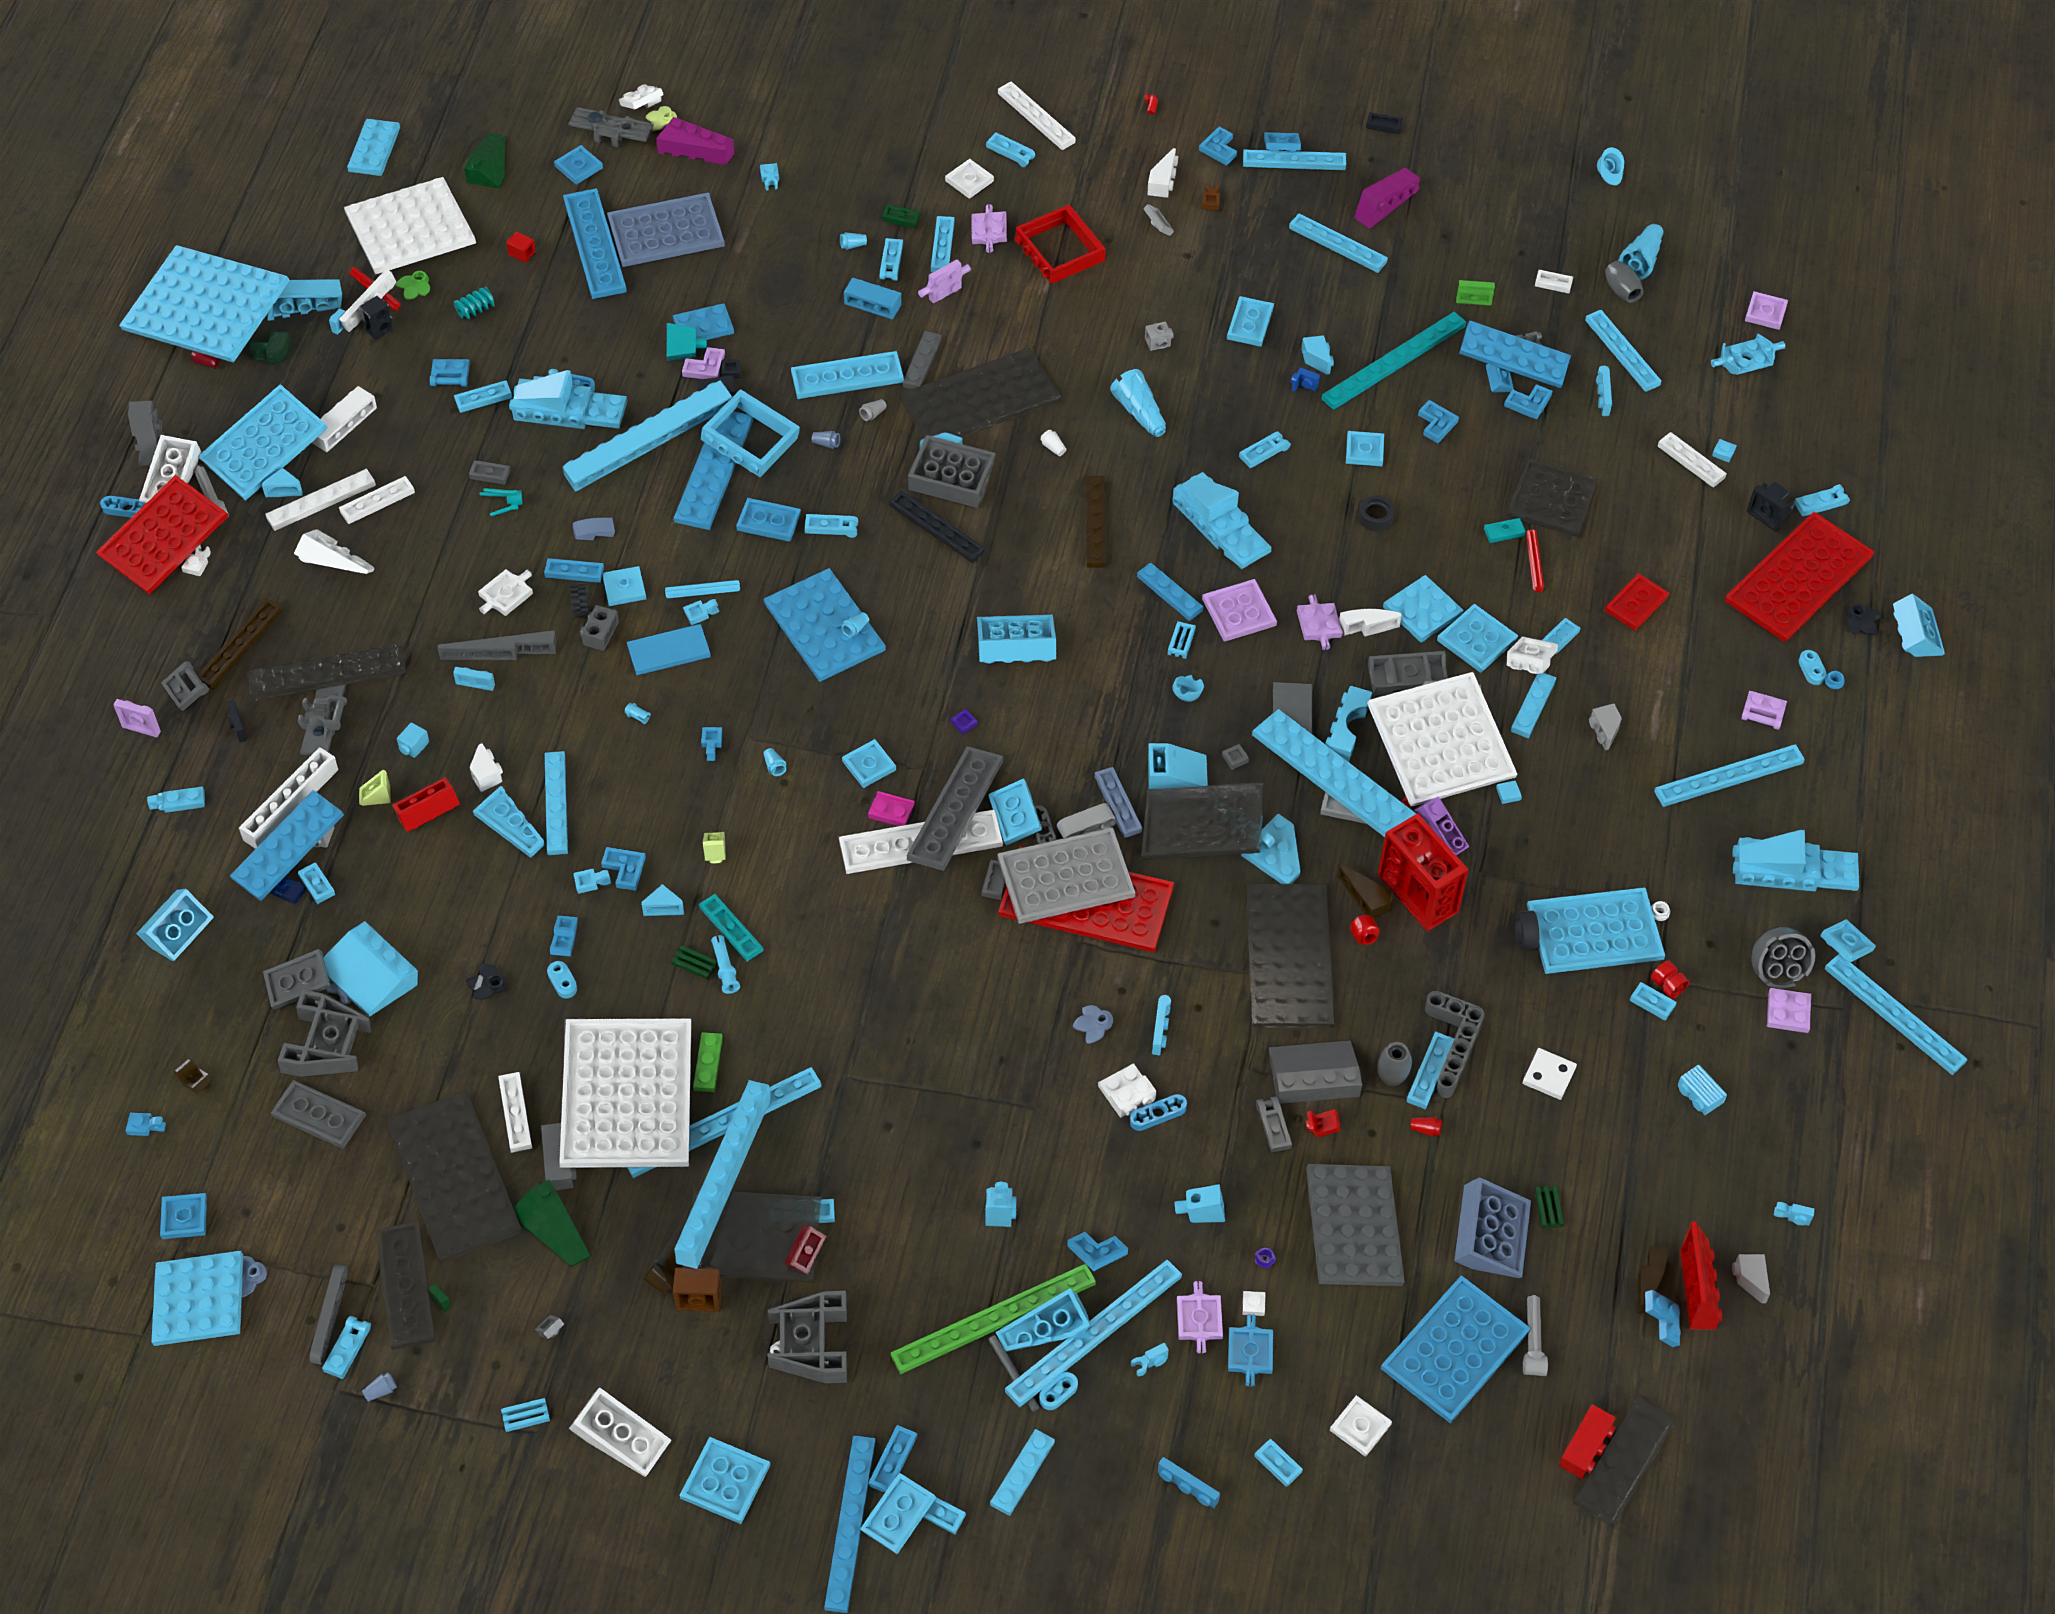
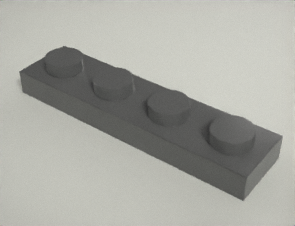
[903,331,942,391]

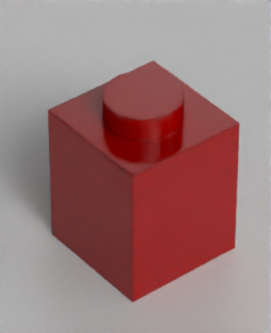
[506,232,536,263]

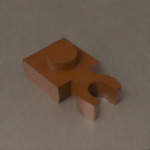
[1202,183,1220,210]

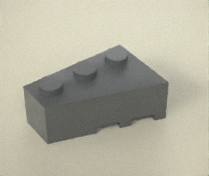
[128,401,166,466]

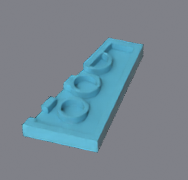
[473,786,545,858]

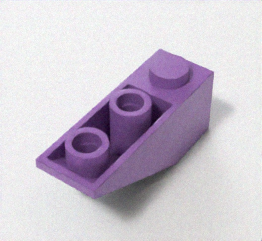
[1414,796,1469,855]

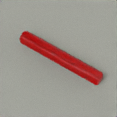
[349,267,401,311]
[1526,530,1544,592]

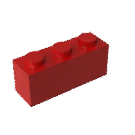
[392,778,460,832]
[1558,1404,1616,1479]

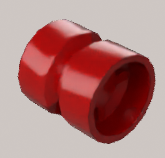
[1650,960,1690,999]

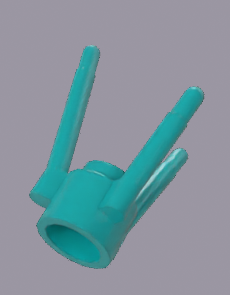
[479,488,522,516]

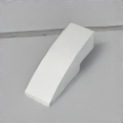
[1339,609,1402,636]

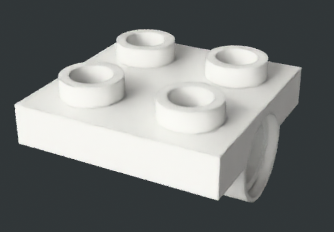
[619,84,663,109]

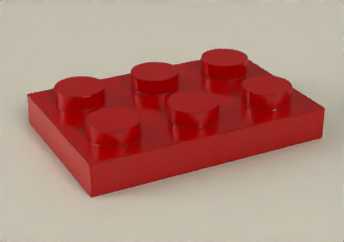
[1605,573,1669,631]

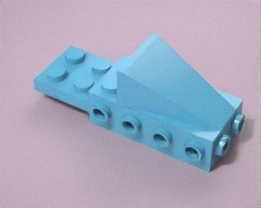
[509,370,627,429]
[1173,472,1271,569]
[1733,830,1859,891]

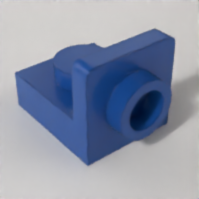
[1290,367,1320,392]

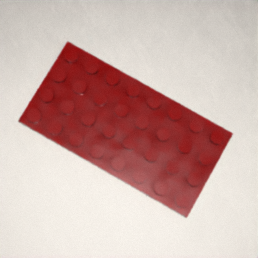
[1724,512,1875,642]
[998,846,1174,953]

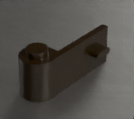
[643,1229,684,1295]

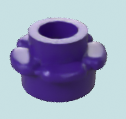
[1255,1248,1276,1268]

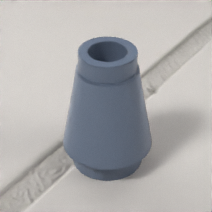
[812,431,840,449]
[362,1372,397,1402]

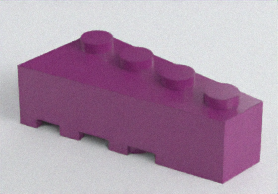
[656,117,734,165]
[1354,168,1421,229]

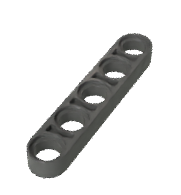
[310,1264,348,1365]

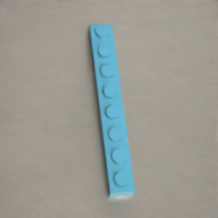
[1654,744,1805,807]
[1825,953,1967,1075]

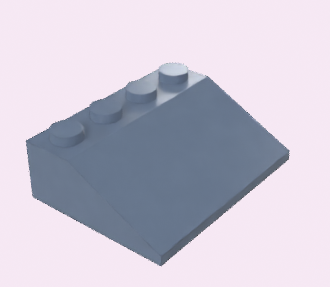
[1454,1177,1531,1278]

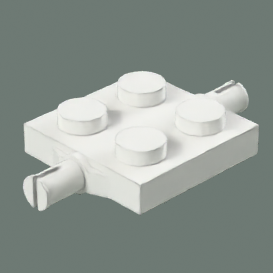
[478,569,533,616]

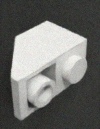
[470,744,503,792]

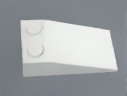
[139,435,201,503]
[569,1388,671,1477]

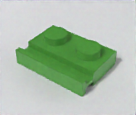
[1456,280,1495,305]

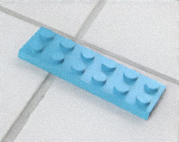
[791,351,904,399]

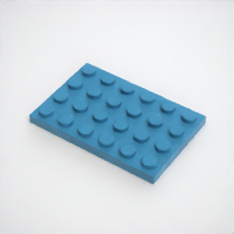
[764,568,886,682]
[1381,1275,1531,1423]

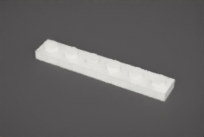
[998,82,1075,150]
[265,469,376,531]

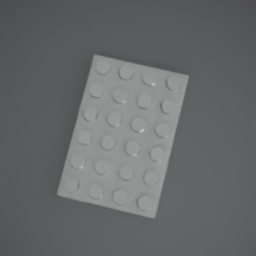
[998,828,1135,924]

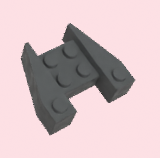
[278,990,371,1077]
[768,1291,847,1383]

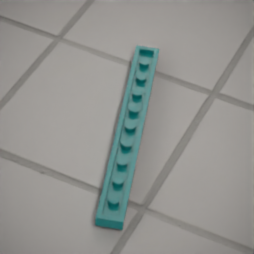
[1322,312,1466,410]

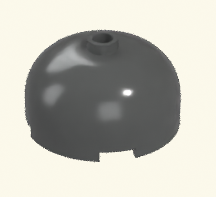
[1751,927,1815,989]

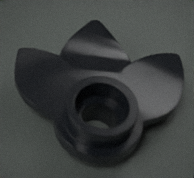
[1847,604,1882,635]
[466,963,507,1000]

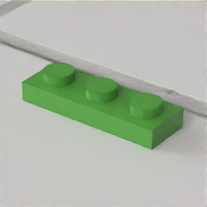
[693,1032,723,1092]

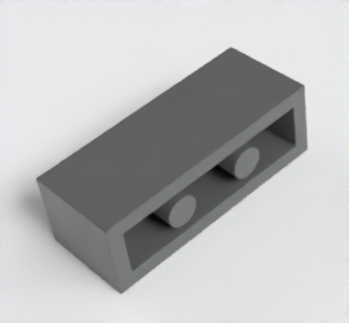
[541,1123,577,1190]

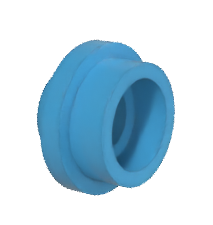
[1825,671,1845,689]

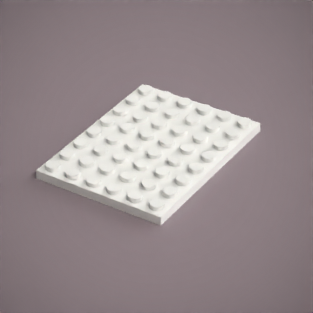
[560,1019,691,1168]

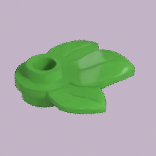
[396,271,430,299]

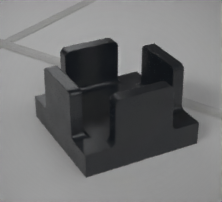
[1746,482,1795,532]

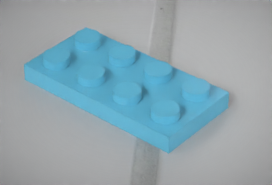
[347,118,400,176]

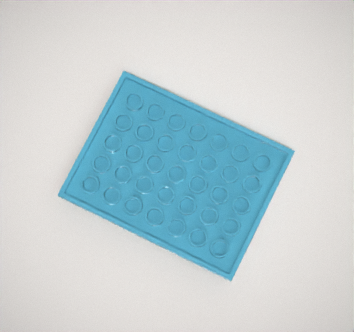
[119,245,290,363]

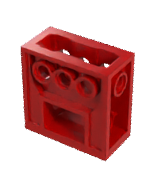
[1378,813,1469,932]

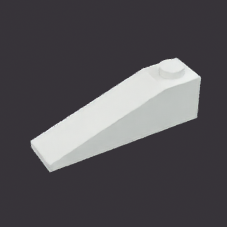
[294,529,375,574]

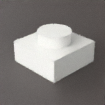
[1242,1291,1265,1316]

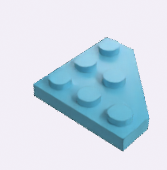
[1241,814,1300,888]

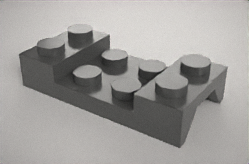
[1368,651,1448,696]

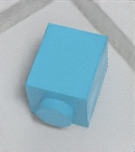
[397,722,429,758]

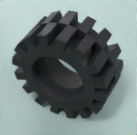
[570,583,590,618]

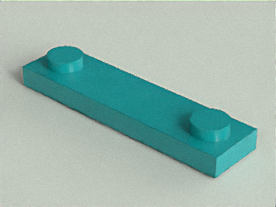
[699,894,763,962]

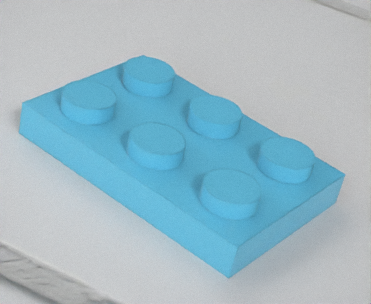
[1227,296,1274,346]
[988,779,1042,846]
[860,1473,936,1554]

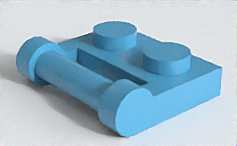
[430,359,470,386]

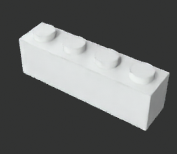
[311,386,377,452]

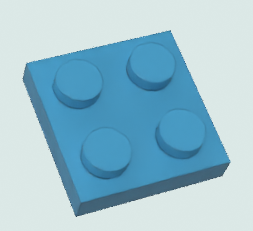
[1264,132,1301,152]
[554,145,603,185]
[160,1193,207,1239]

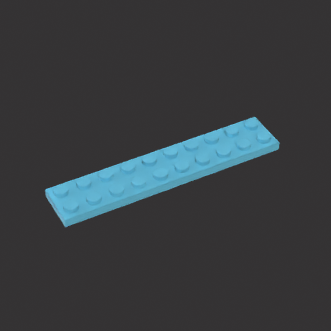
[1252,709,1426,837]

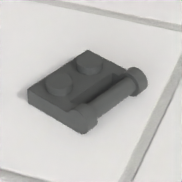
[161,661,209,711]

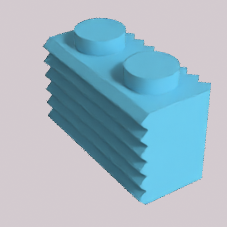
[1678,1065,1727,1115]

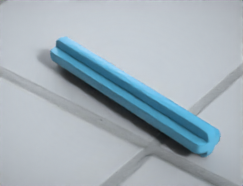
[665,580,740,598]

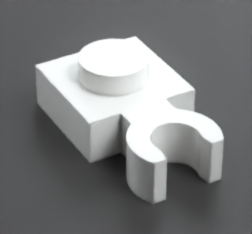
[181,545,211,576]

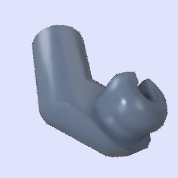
[327,983,351,1004]

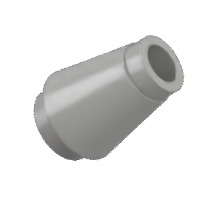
[859,399,887,421]

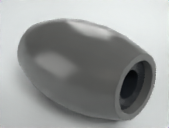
[1605,261,1643,303]
[1378,1042,1412,1086]

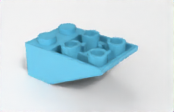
[1148,743,1208,789]

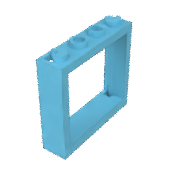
[701,389,800,477]

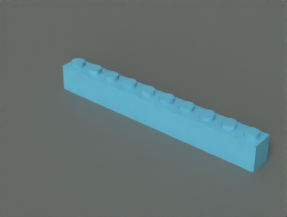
[563,380,732,492]
[675,1080,770,1269]

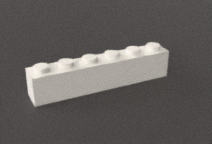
[239,747,338,849]

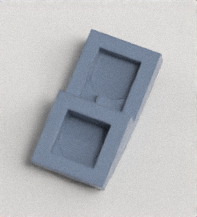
[573,518,615,540]

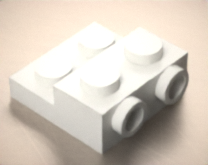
[1507,637,1558,674]
[1098,1064,1156,1118]

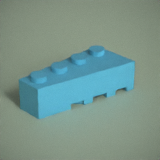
[267,280,342,321]

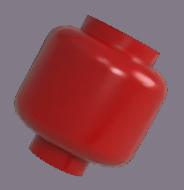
[1350,915,1380,945]

